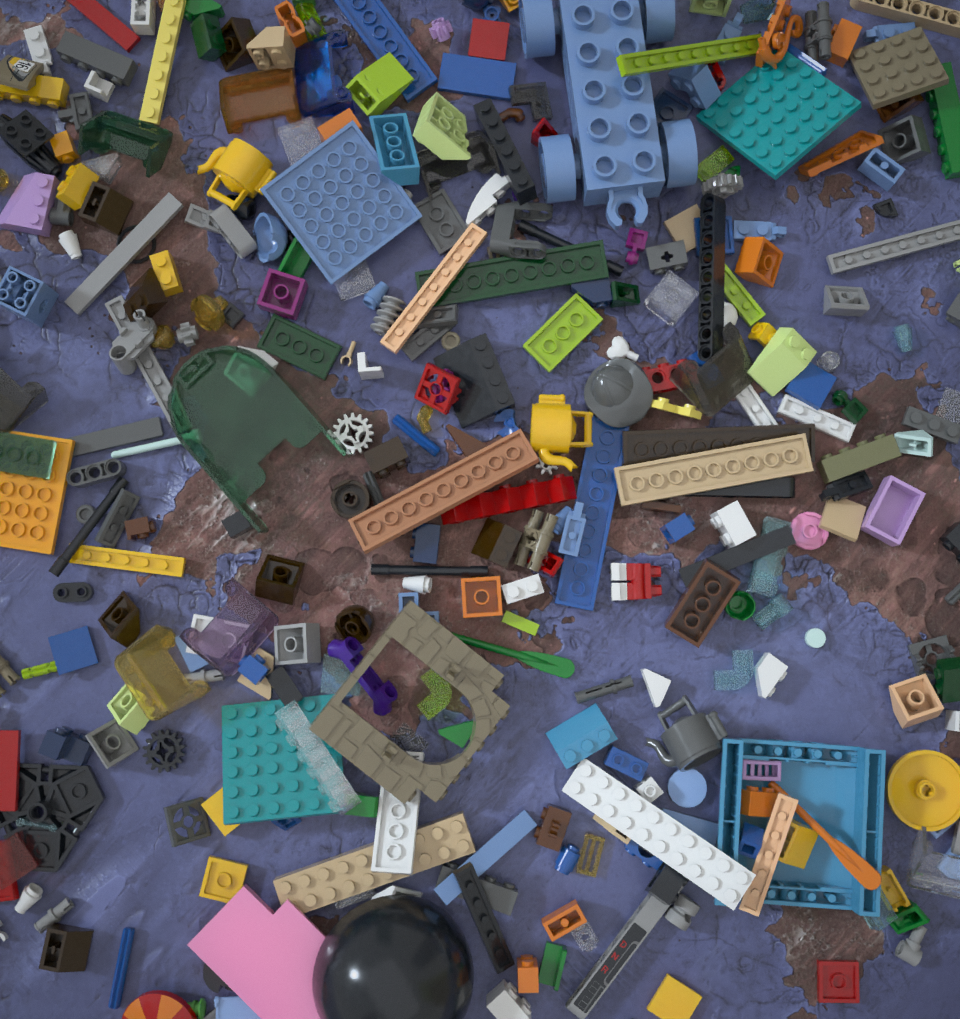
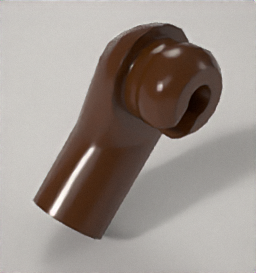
[499,108,525,122]

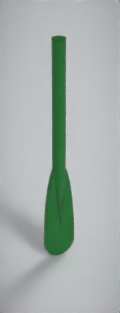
[451,632,575,678]

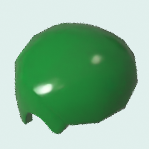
[724,590,756,621]

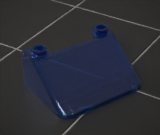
[294,29,355,118]

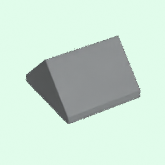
[823,285,870,317]
[85,719,139,769]

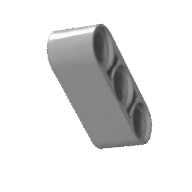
[208,204,258,259]

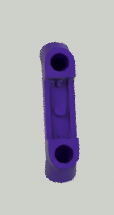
[327,636,398,716]

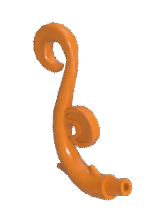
[757,14,803,70]

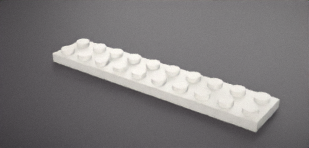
[562,758,756,911]

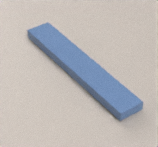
[433,810,537,906]

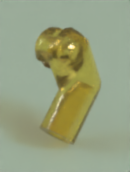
[417,405,433,434]

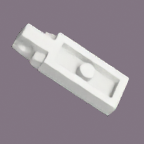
[23,25,54,77]

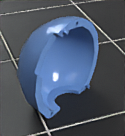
[252,212,288,263]

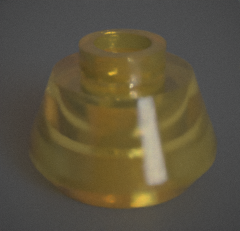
[151,325,175,350]

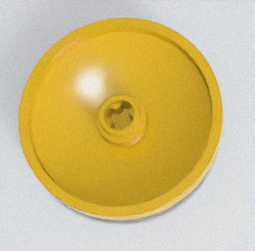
[885,749,960,831]

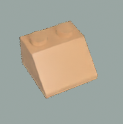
[889,673,944,729]

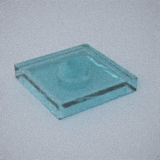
[320,653,361,696]

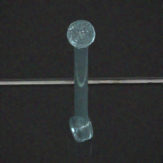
[16,818,57,832]

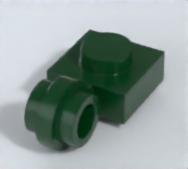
[832,390,869,425]

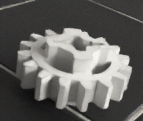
[332,413,374,455]

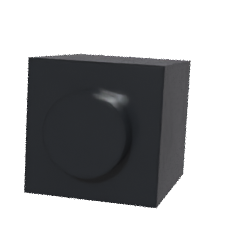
[221,509,254,539]

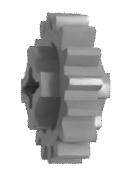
[701,173,744,199]

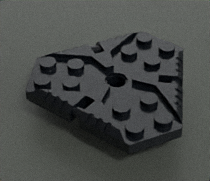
[0,763,106,872]

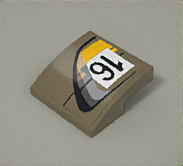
[0,55,44,91]

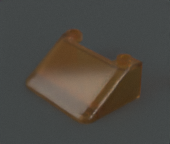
[219,68,302,134]

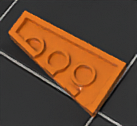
[755,0,793,68]
[798,130,884,177]

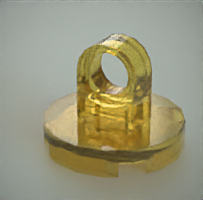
[190,294,228,331]

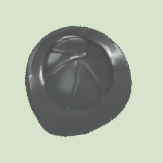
[584,358,653,428]

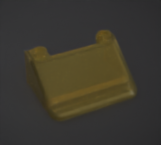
[114,624,212,721]

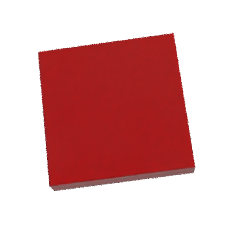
[468,18,510,61]
[817,959,860,1003]

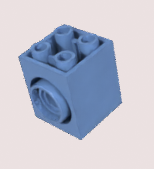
[0,265,59,328]

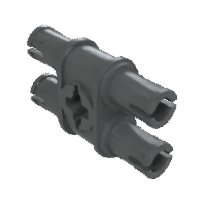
[803,1,833,62]

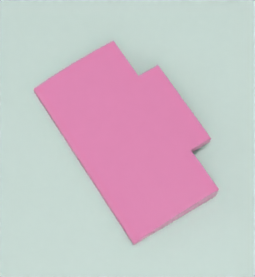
[187,884,326,1019]

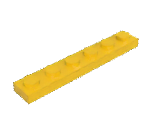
[69,543,186,577]

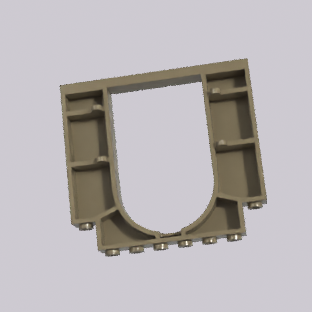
[308,600,510,804]

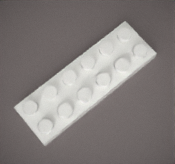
[371,751,425,875]

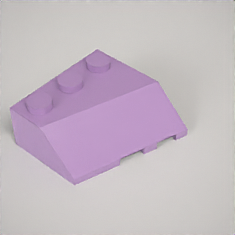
[0,172,61,237]

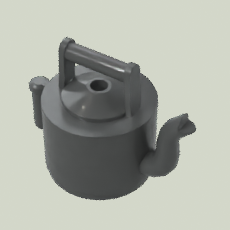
[645,695,728,772]

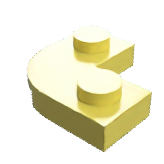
[651,397,703,420]

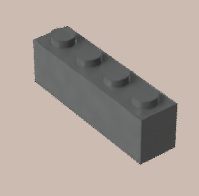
[56,30,138,87]
[435,861,518,916]

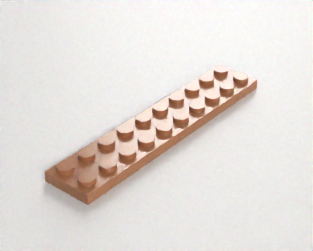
[348,428,539,554]

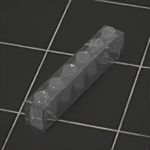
[274,700,361,816]

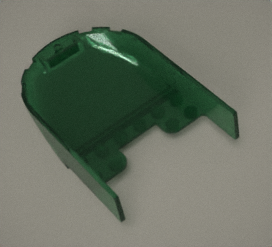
[168,345,352,533]

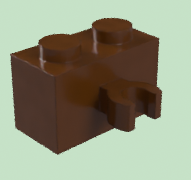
[533,803,572,852]

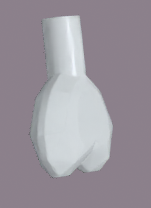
[607,336,639,362]

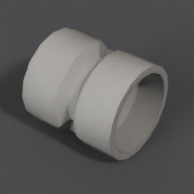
[664,893,701,931]

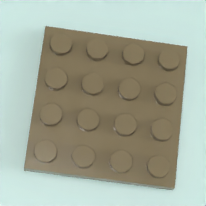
[848,26,949,110]

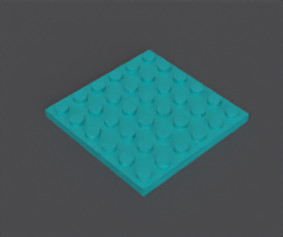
[696,50,861,180]
[222,694,346,826]

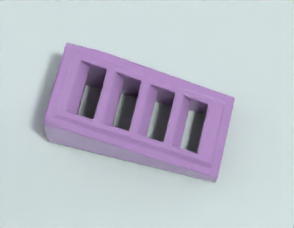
[742,759,781,781]

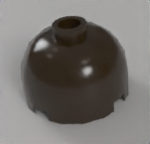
[335,604,375,644]

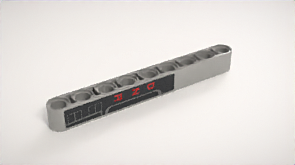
[565,886,683,1019]

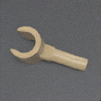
[340,341,356,367]

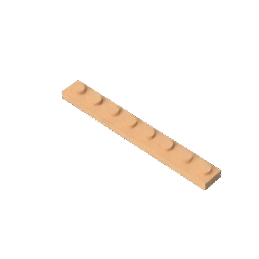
[380,223,488,354]

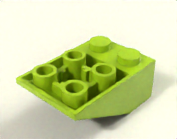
[344,52,415,116]

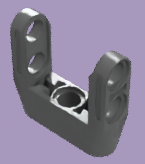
[490,201,553,260]

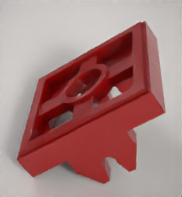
[414,363,461,415]

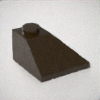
[98,590,140,648]

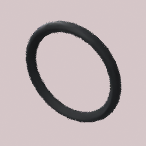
[116,225,156,264]

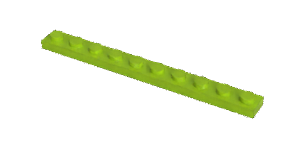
[616,34,762,77]

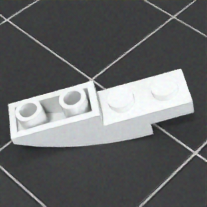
[466,173,510,227]

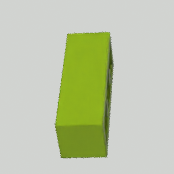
[501,610,540,636]

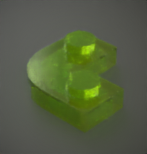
[417,669,452,721]

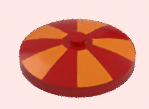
[122,990,197,1019]

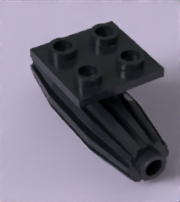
[0,109,62,178]

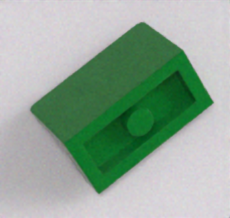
[278,237,312,278]
[538,941,567,991]

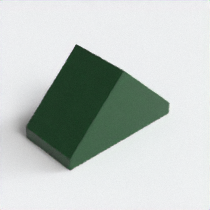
[610,281,640,308]

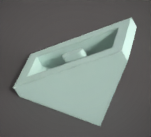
[894,430,933,457]

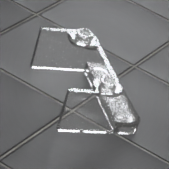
[906,826,960,899]

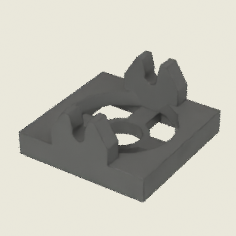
[907,635,957,681]
[163,797,211,847]

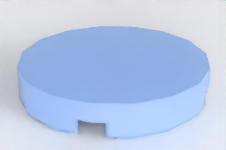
[667,769,707,808]

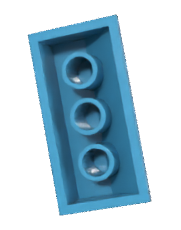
[369,113,420,186]

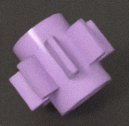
[429,17,453,42]

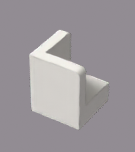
[84,70,115,103]

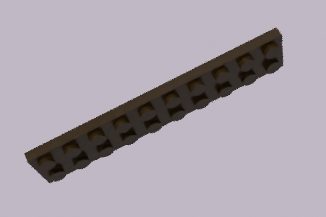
[622,423,815,466]

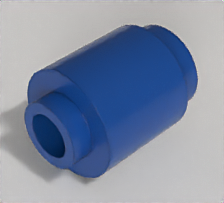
[554,843,581,875]

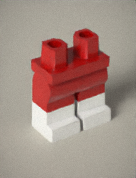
[610,563,662,601]

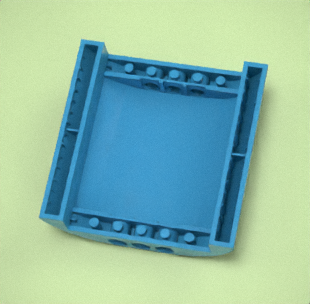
[714,738,886,917]

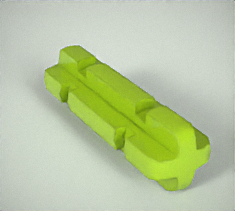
[21,661,57,679]

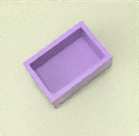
[860,475,926,547]

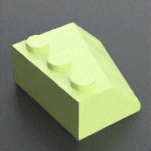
[412,92,471,160]

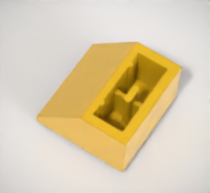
[778,819,819,869]

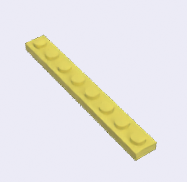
[139,0,187,126]

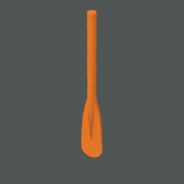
[768,781,882,890]

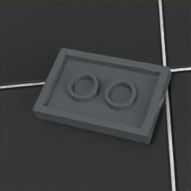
[415,188,468,256]

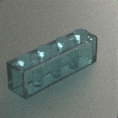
[746,516,792,598]

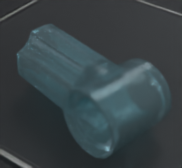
[752,593,793,630]

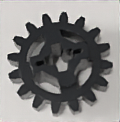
[142,729,187,773]

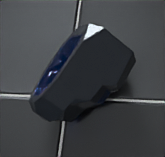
[225,194,256,221]

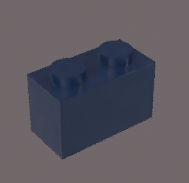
[410,524,441,565]

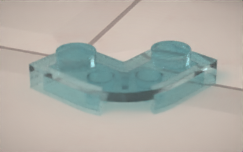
[713,649,754,690]

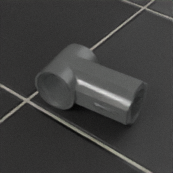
[49,189,74,226]

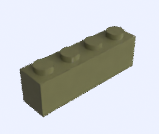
[816,433,902,484]

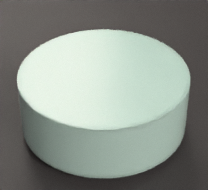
[805,628,826,648]

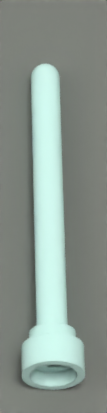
[111,428,203,459]

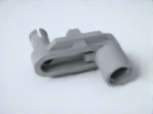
[109,309,158,375]

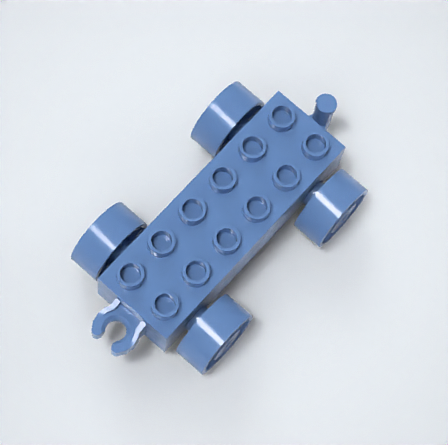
[518,0,698,230]

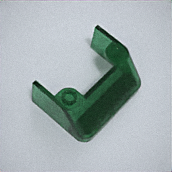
[78,111,173,178]

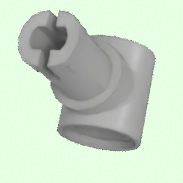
[895,926,928,966]

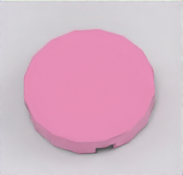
[790,512,829,550]

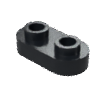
[53,582,94,603]

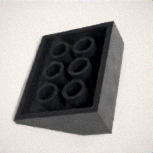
[433,333,515,429]

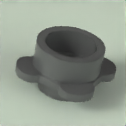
[304,17,322,37]

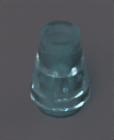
[893,323,913,353]

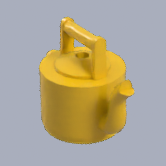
[197,138,277,211]
[530,394,594,472]

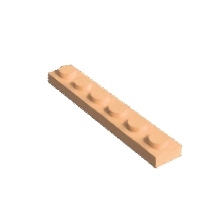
[739,792,799,917]

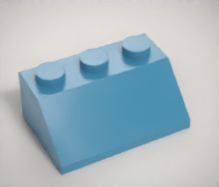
[545,703,618,769]

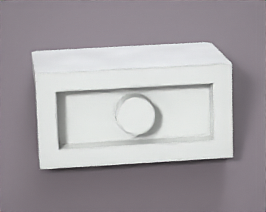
[357,352,384,380]

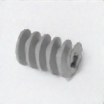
[370,296,406,337]

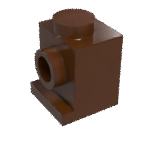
[124,516,157,541]

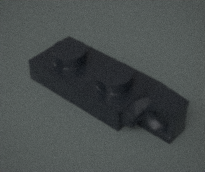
[818,470,874,502]

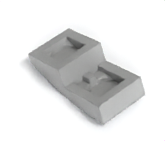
[184,203,220,234]

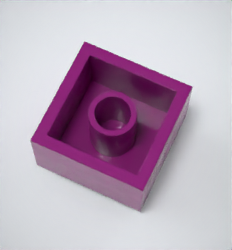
[257,268,308,321]

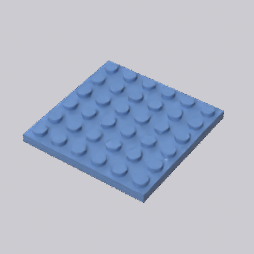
[260,120,422,285]

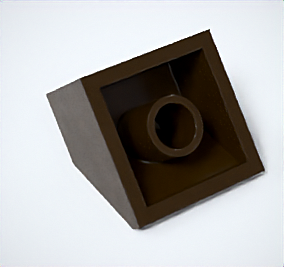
[220,17,256,72]
[123,268,168,322]
[471,518,523,569]
[255,554,305,605]

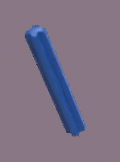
[108,927,135,1009]

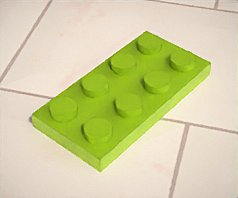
[522,293,603,373]

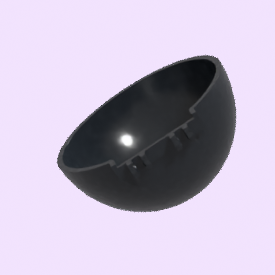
[312,895,474,1019]

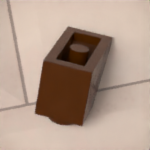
[876,94,924,123]

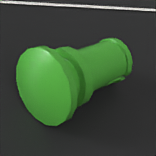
[187,998,207,1019]

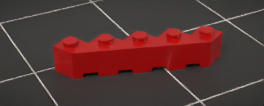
[441,474,577,525]

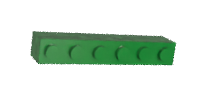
[925,62,960,180]

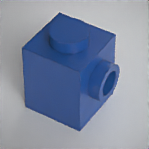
[237,654,271,685]
[738,822,764,859]

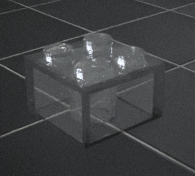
[643,270,699,328]

